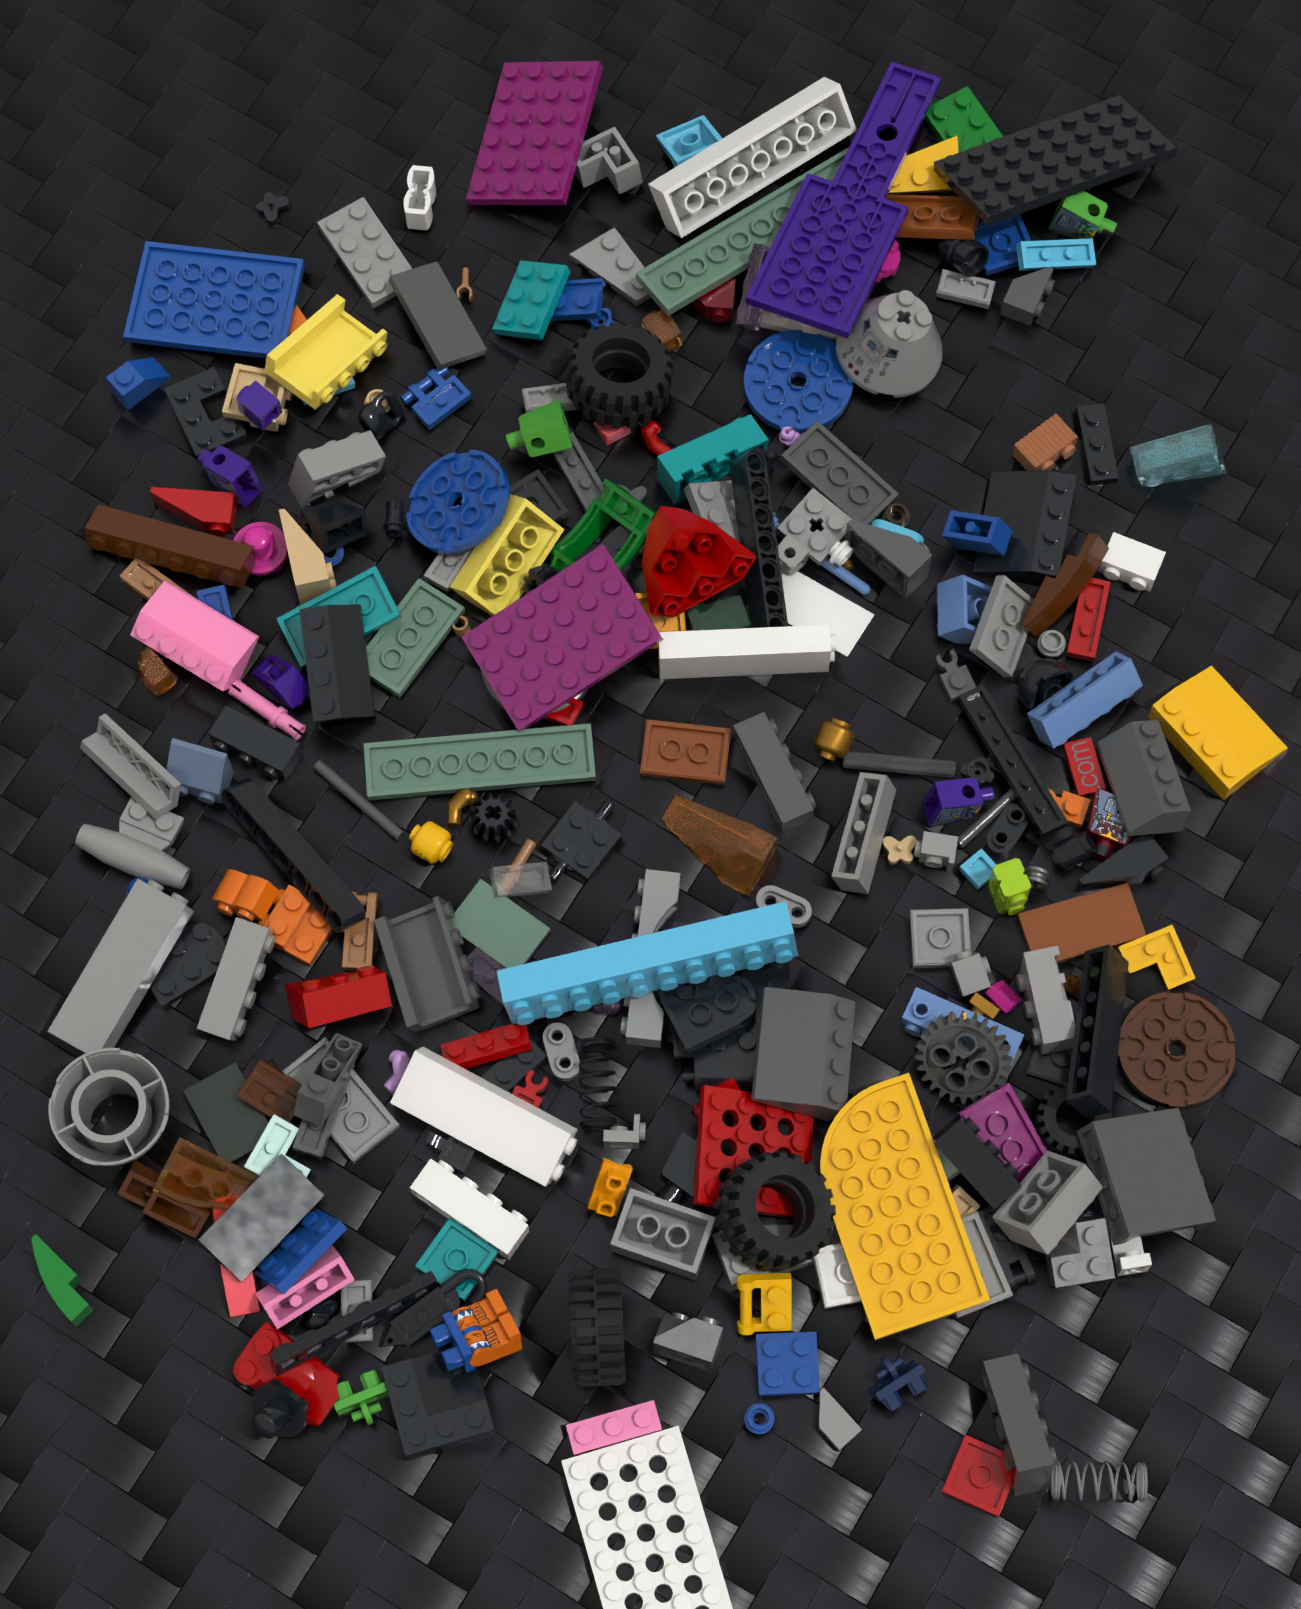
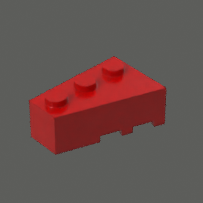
[285,965,392,1028]

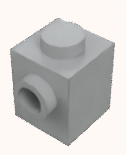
[949,949,991,996]

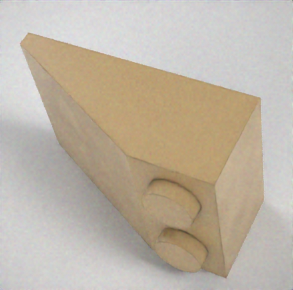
[279,509,336,605]

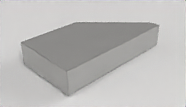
[818,1387,862,1451]

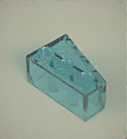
[1130,424,1227,487]

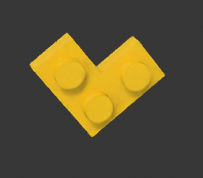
[1118,925,1195,990]

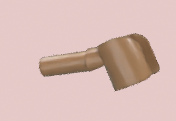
[456,268,473,302]
[452,616,471,638]

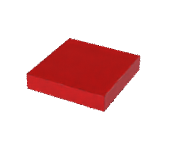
[941,1434,1016,1517]

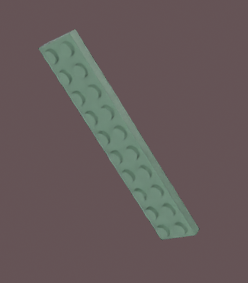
[636,147,849,316]

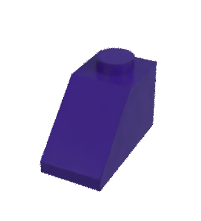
[251,655,310,709]

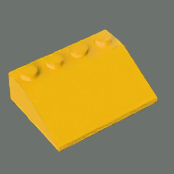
[1148,666,1288,800]

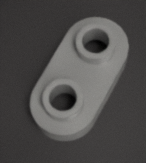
[756,885,812,928]
[543,1023,580,1081]

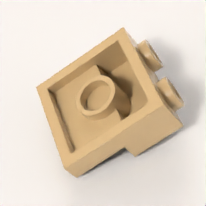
[222,363,293,432]

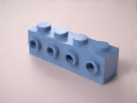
[1027,651,1143,748]
[900,987,1024,1068]

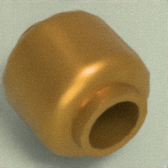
[813,717,855,762]

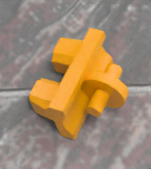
[587,1158,633,1217]

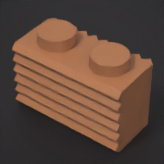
[1012,414,1078,471]

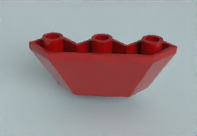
[642,506,756,617]

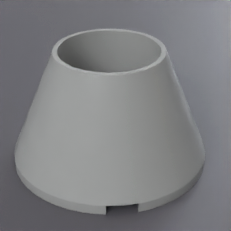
[48,1048,170,1166]

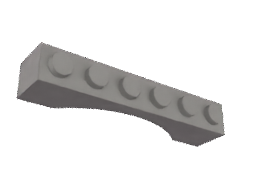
[620,869,681,1048]

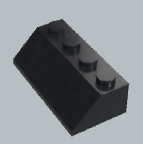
[299,604,375,724]

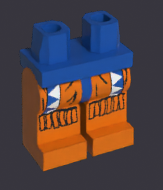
[430,1289,523,1373]

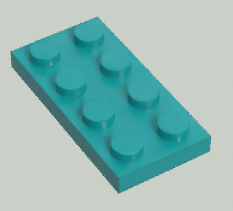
[276,566,402,669]

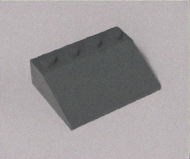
[751,987,855,1121]

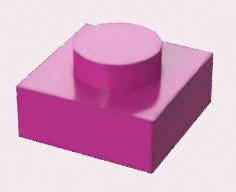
[985,980,1023,1013]

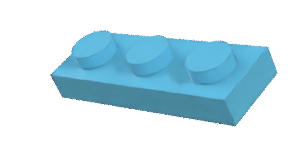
[1016,238,1096,271]

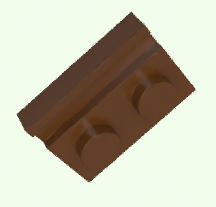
[236,1058,302,1123]

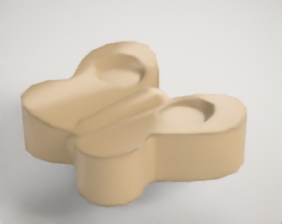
[882,836,916,865]

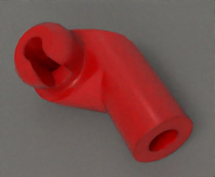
[641,421,672,456]

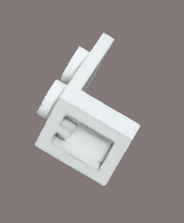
[1107,1227,1152,1276]

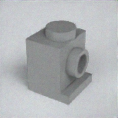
[914,831,958,873]

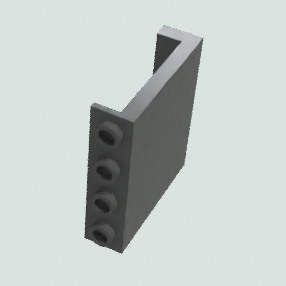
[1077,1108,1216,1245]

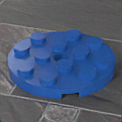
[743,330,853,434]
[406,450,510,554]

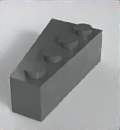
[981,1353,1057,1497]

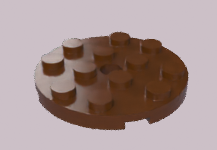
[1118,992,1236,1108]

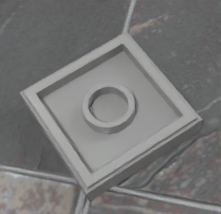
[910,908,971,968]

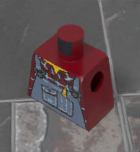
[1086,788,1134,862]

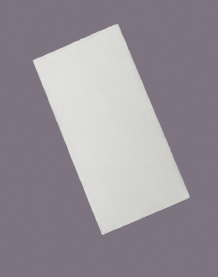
[781,569,874,657]

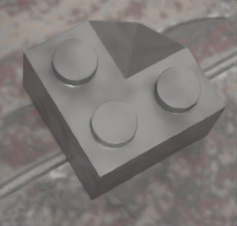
[1045,1215,1115,1288]
[653,1312,723,1372]

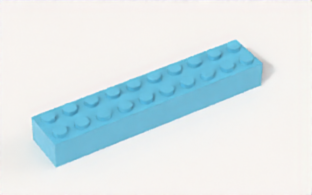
[497,901,798,1025]

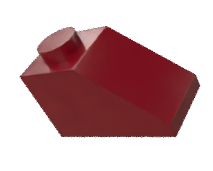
[691,279,736,323]

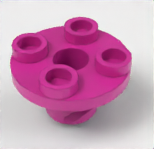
[233,522,288,576]

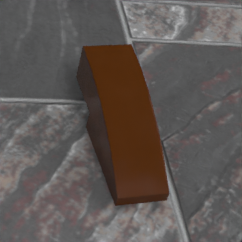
[118,1160,210,1238]

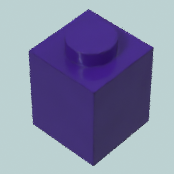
[236,380,282,431]

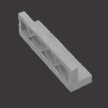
[80,713,181,819]

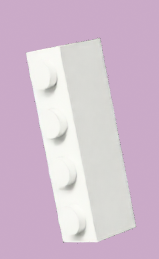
[410,1159,529,1260]

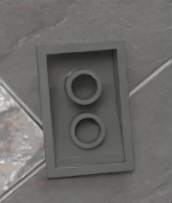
[845,520,932,599]

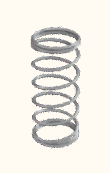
[1051,1460,1148,1502]

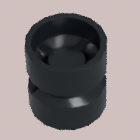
[938,239,989,277]

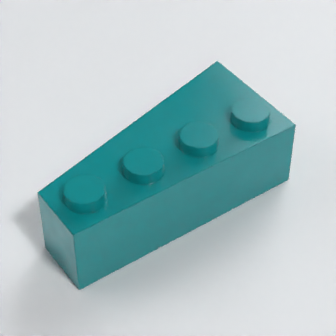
[657,414,769,505]

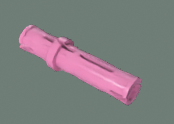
[228,679,306,741]

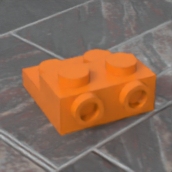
[258,885,333,967]

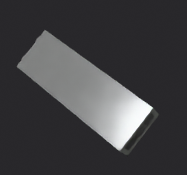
[47,879,194,1053]

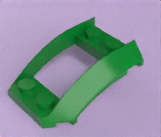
[545,478,657,571]

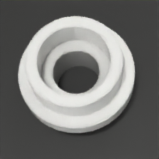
[828,540,854,567]

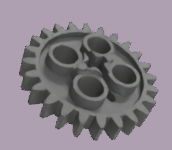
[915,1011,1012,1105]

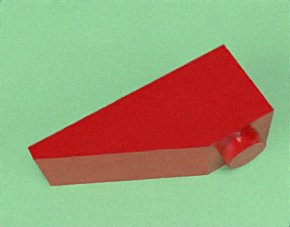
[150,487,237,536]

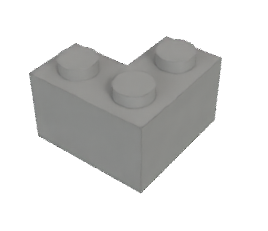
[574,127,643,194]

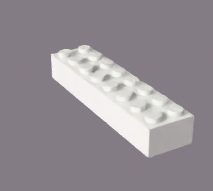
[648,77,857,238]

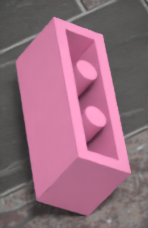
[255,1245,355,1329]

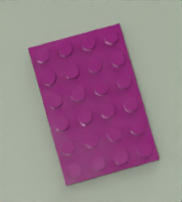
[466,61,603,205]
[462,544,664,732]

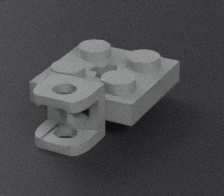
[777,488,853,575]

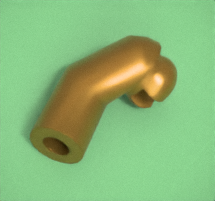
[447,788,477,827]

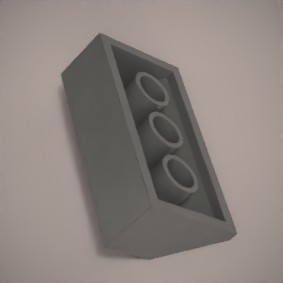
[1096,720,1191,836]

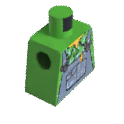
[1048,191,1117,239]

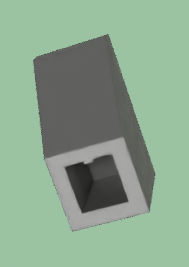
[1000,267,1055,326]

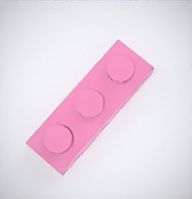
[566,1400,662,1456]

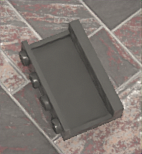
[374,896,481,1033]

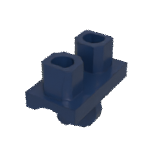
[868,1356,927,1411]

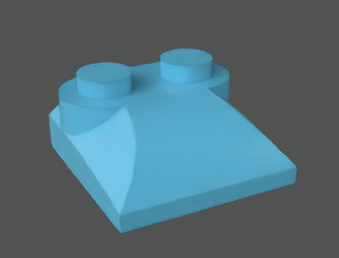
[656,115,723,168]

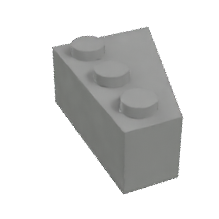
[288,430,386,508]
[1016,945,1076,1055]

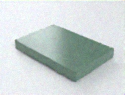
[452,879,551,969]

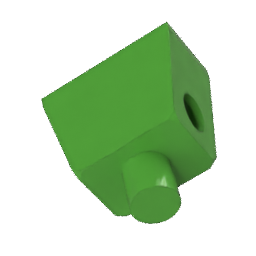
[506,400,573,457]

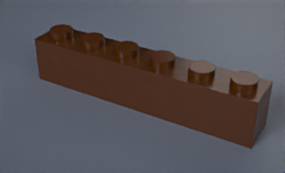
[85,504,256,589]

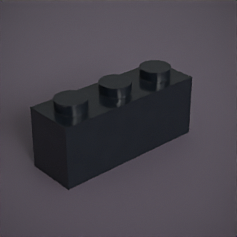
[208,705,303,781]
[933,1114,1021,1209]

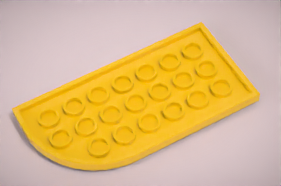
[820,1073,990,1340]

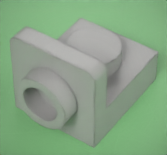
[603,1114,646,1149]

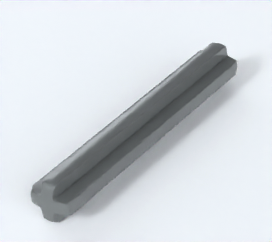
[843,751,956,778]

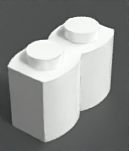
[404,165,436,230]

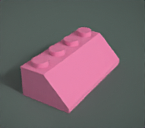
[130,581,259,691]

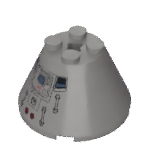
[835,290,943,398]

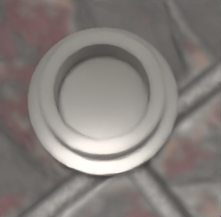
[1037,630,1066,658]

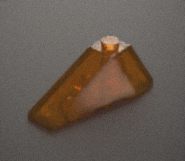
[662,795,777,896]
[153,1137,259,1211]

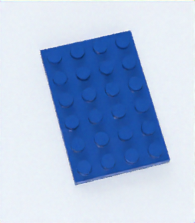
[123,241,305,358]

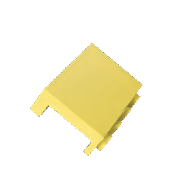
[264,294,388,409]

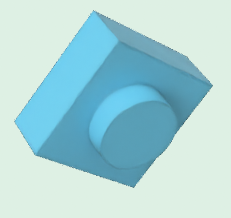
[959,848,996,890]

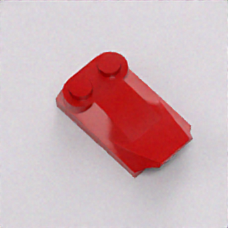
[232,1322,340,1426]

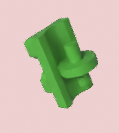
[334,1370,389,1425]

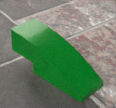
[31,1234,94,1327]

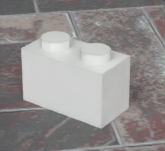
[1098,532,1166,591]

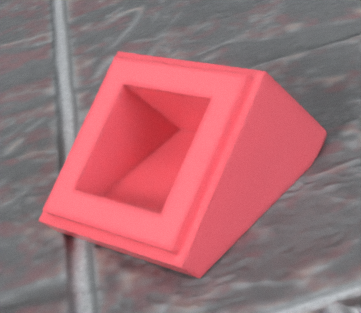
[593,421,631,446]

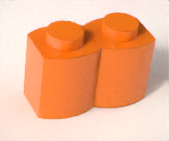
[212,869,279,922]

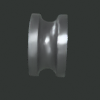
[1024,866,1050,889]

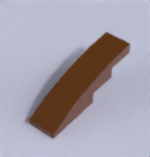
[1021,533,1109,638]

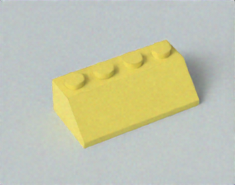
[450,494,564,616]

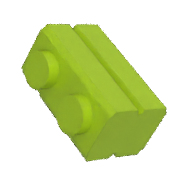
[987,858,1032,915]

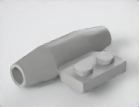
[75,796,190,890]

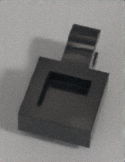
[423,1131,477,1174]

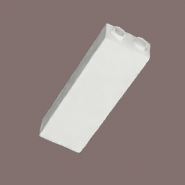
[658,625,836,679]
[390,1047,578,1187]

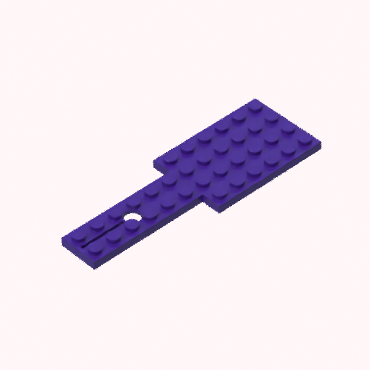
[746,62,941,339]

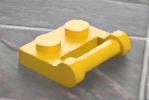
[737,1273,792,1335]

